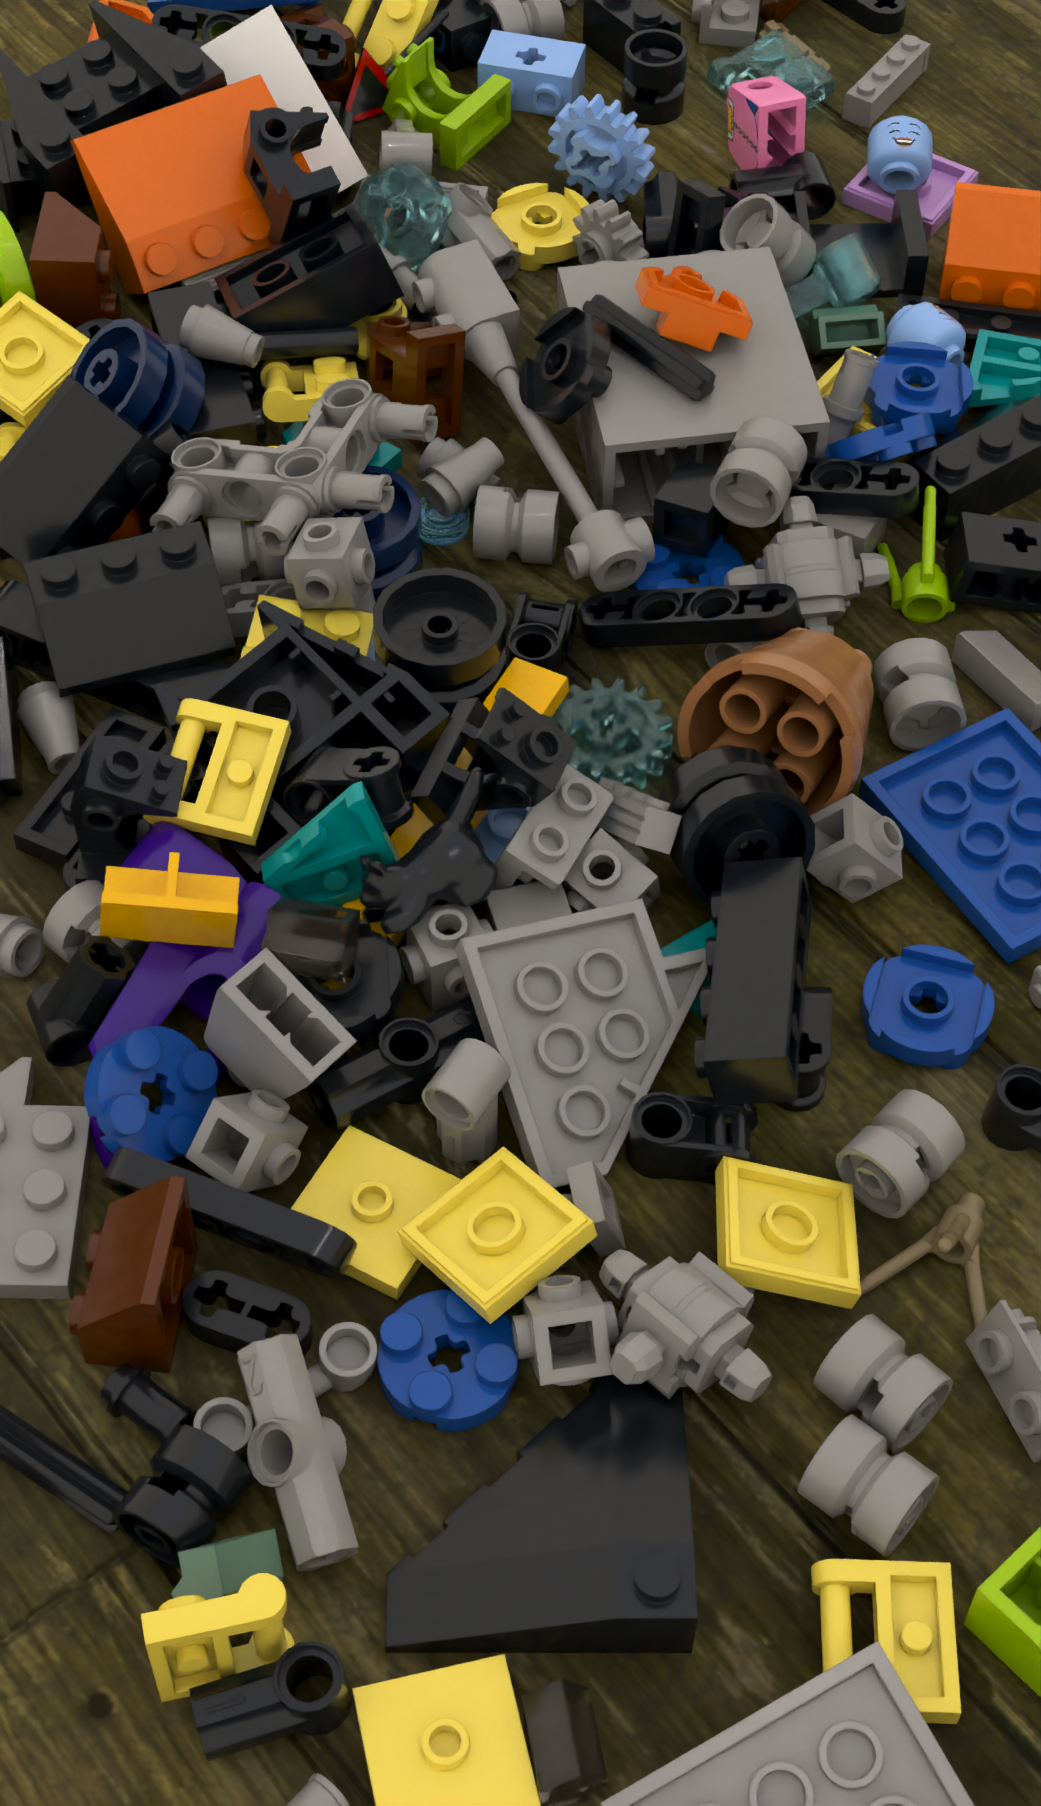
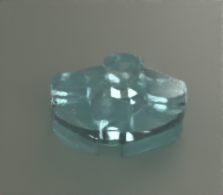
[353,163,453,271]

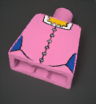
[726,76,806,170]

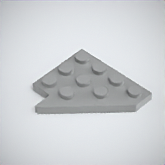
[455,898,708,1192]
[0,1057,93,1299]
[600,1641,975,1806]

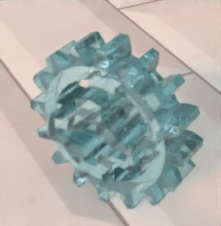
[551,678,673,789]

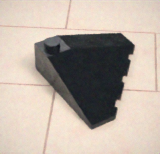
[385,1375,698,1653]

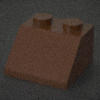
[29,192,121,328]
[69,1176,199,1374]

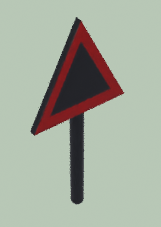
[344,9,449,122]

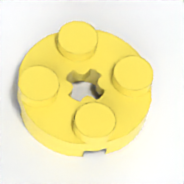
[491,183,589,271]

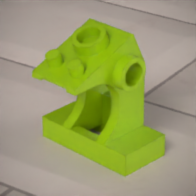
[382,37,511,171]

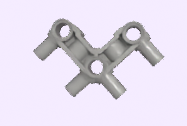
[150,378,438,556]

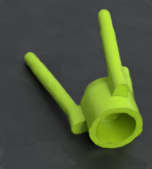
[877,486,955,623]

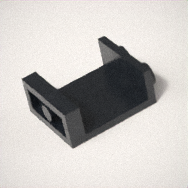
[789,190,929,299]

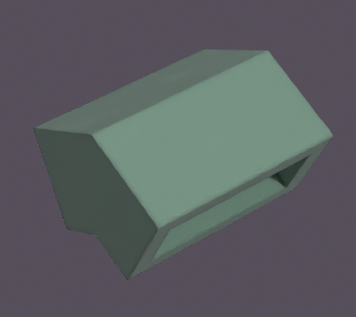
[808,304,887,357]
[171,1528,284,1600]

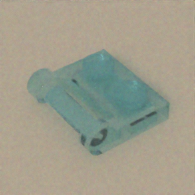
[707,29,835,110]

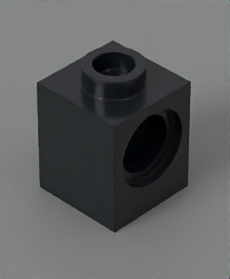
[653,458,730,558]

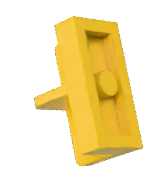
[100,852,240,948]

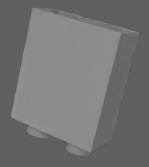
[556,247,830,524]

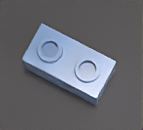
[477,29,586,117]

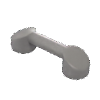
[193,1322,377,1459]

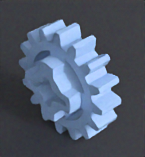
[548,94,656,203]

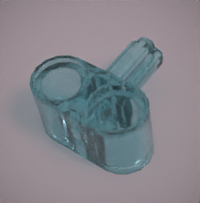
[785,232,883,320]

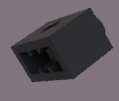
[943,511,1041,614]

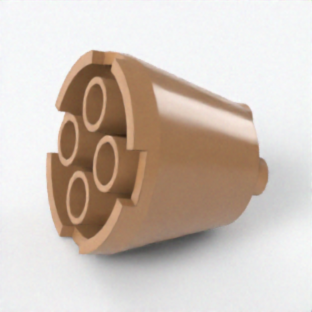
[677,627,874,816]

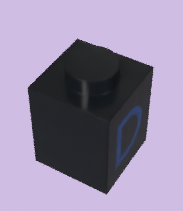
[430,0,491,73]

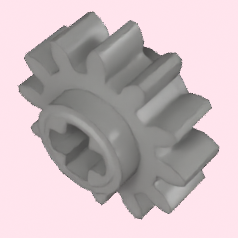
[572,199,649,265]

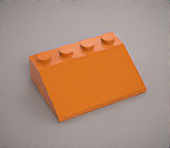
[70,74,312,294]

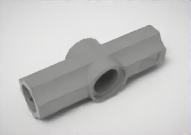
[237,1334,359,1572]

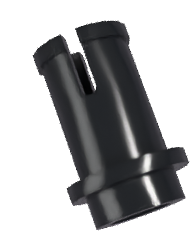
[100,1363,197,1444]

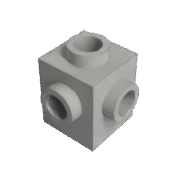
[284,517,376,611]
[806,793,904,904]
[562,828,661,914]
[399,903,493,1013]
[185,1089,308,1192]
[511,1275,619,1386]

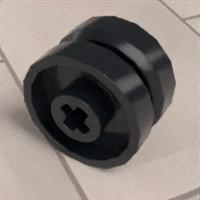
[373,568,507,716]
[658,745,815,906]

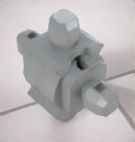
[724,495,890,635]
[598,1249,773,1403]

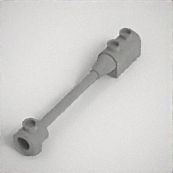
[412,239,655,592]

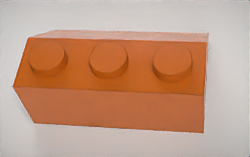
[938,182,1041,312]

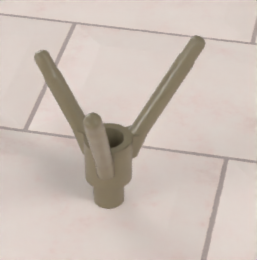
[860,1192,988,1328]

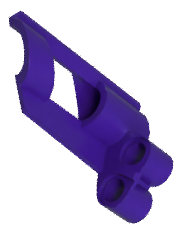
[88,821,301,1169]

